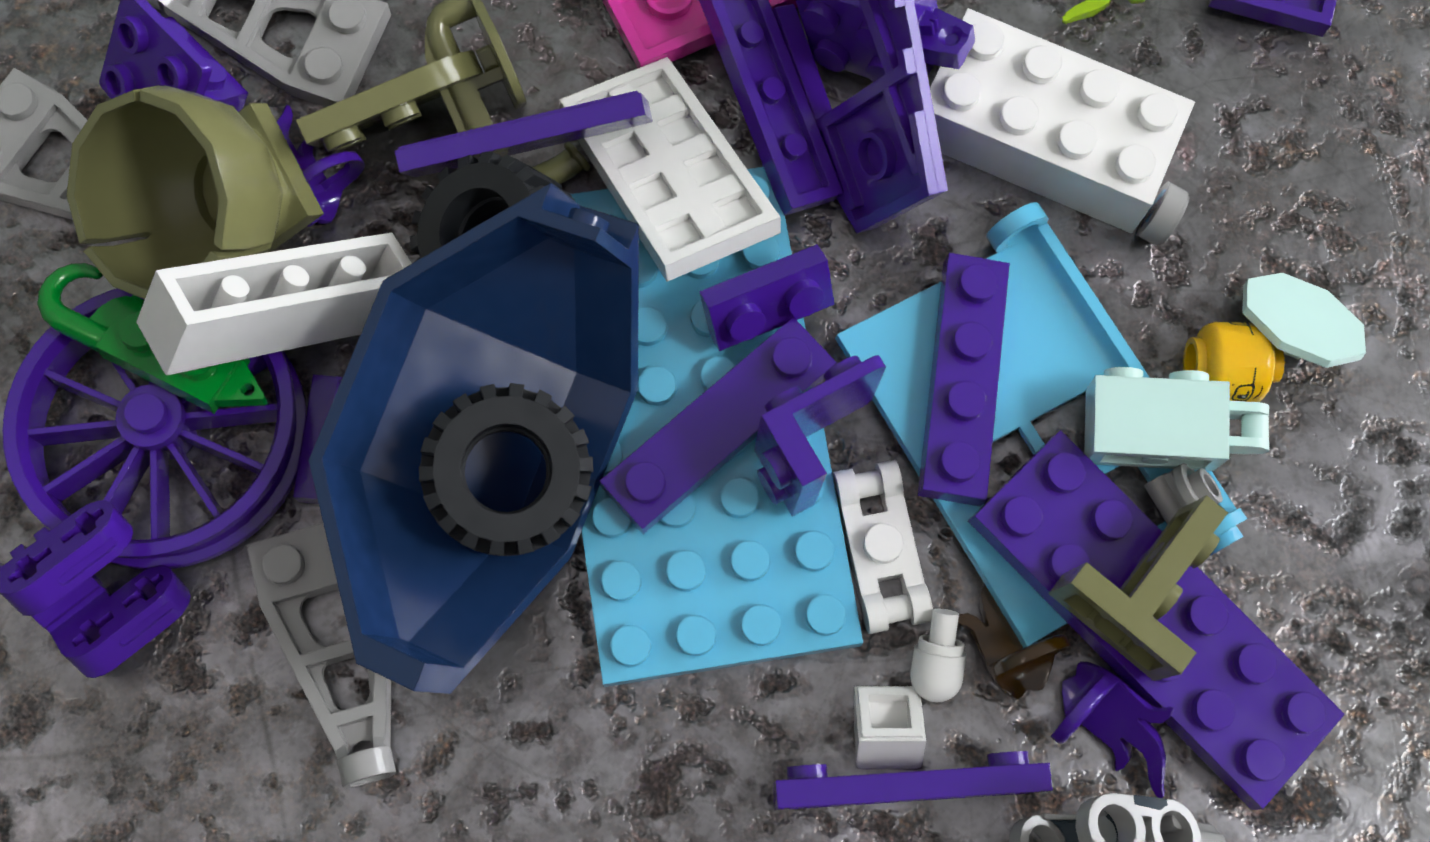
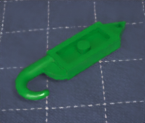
[37,263,268,414]

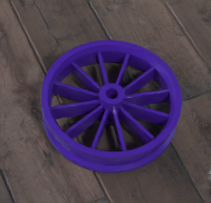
[2,288,308,569]

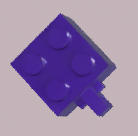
[796,0,975,82]

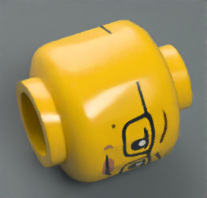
[1183,322,1285,402]

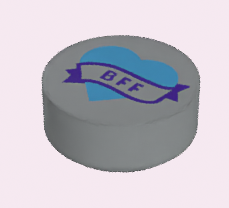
[1136,181,1190,246]

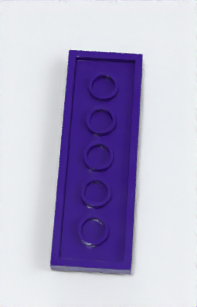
[968,430,1345,810]

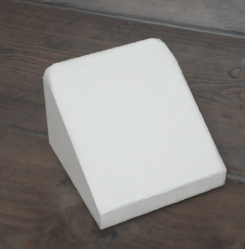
[853,686,926,769]

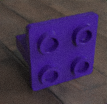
[99,0,248,112]

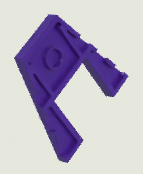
[772,0,948,234]

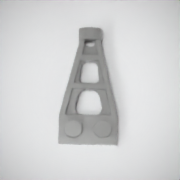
[147,0,391,107]
[0,68,145,239]
[246,523,397,788]

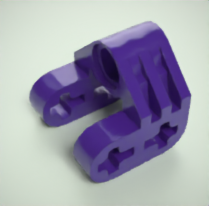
[0,500,191,678]

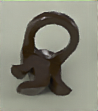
[958,583,1071,700]

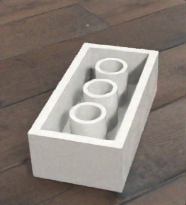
[930,8,1195,234]

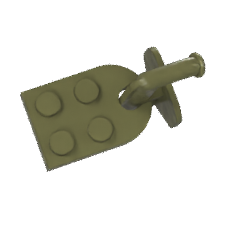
[296,0,591,185]

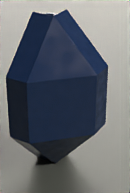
[309,183,639,694]

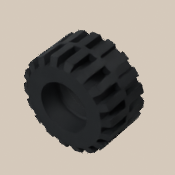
[410,152,576,263]
[419,383,593,556]

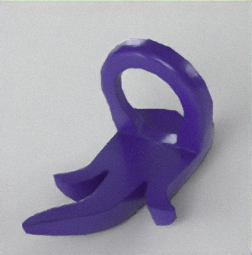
[277,105,365,227]
[1050,661,1174,798]

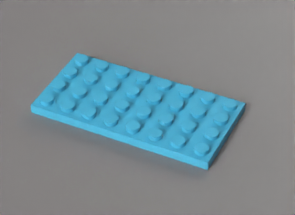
[571,167,863,687]

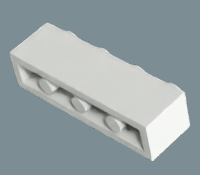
[136,232,412,375]

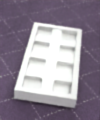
[559,57,781,282]

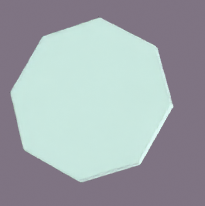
[1242,273,1366,368]

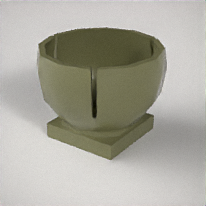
[66,85,324,299]

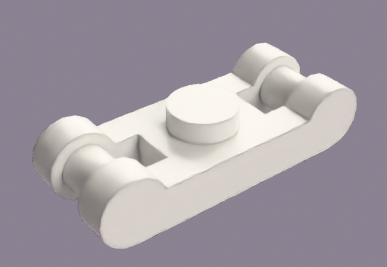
[832,460,933,634]

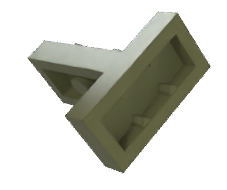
[1048,495,1228,681]

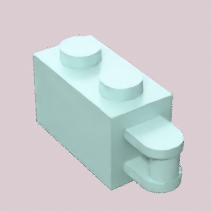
[1084,367,1269,471]

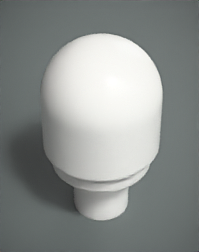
[910,609,967,703]

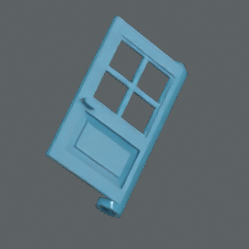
[835,202,1248,648]

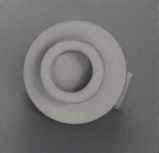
[1144,463,1223,525]

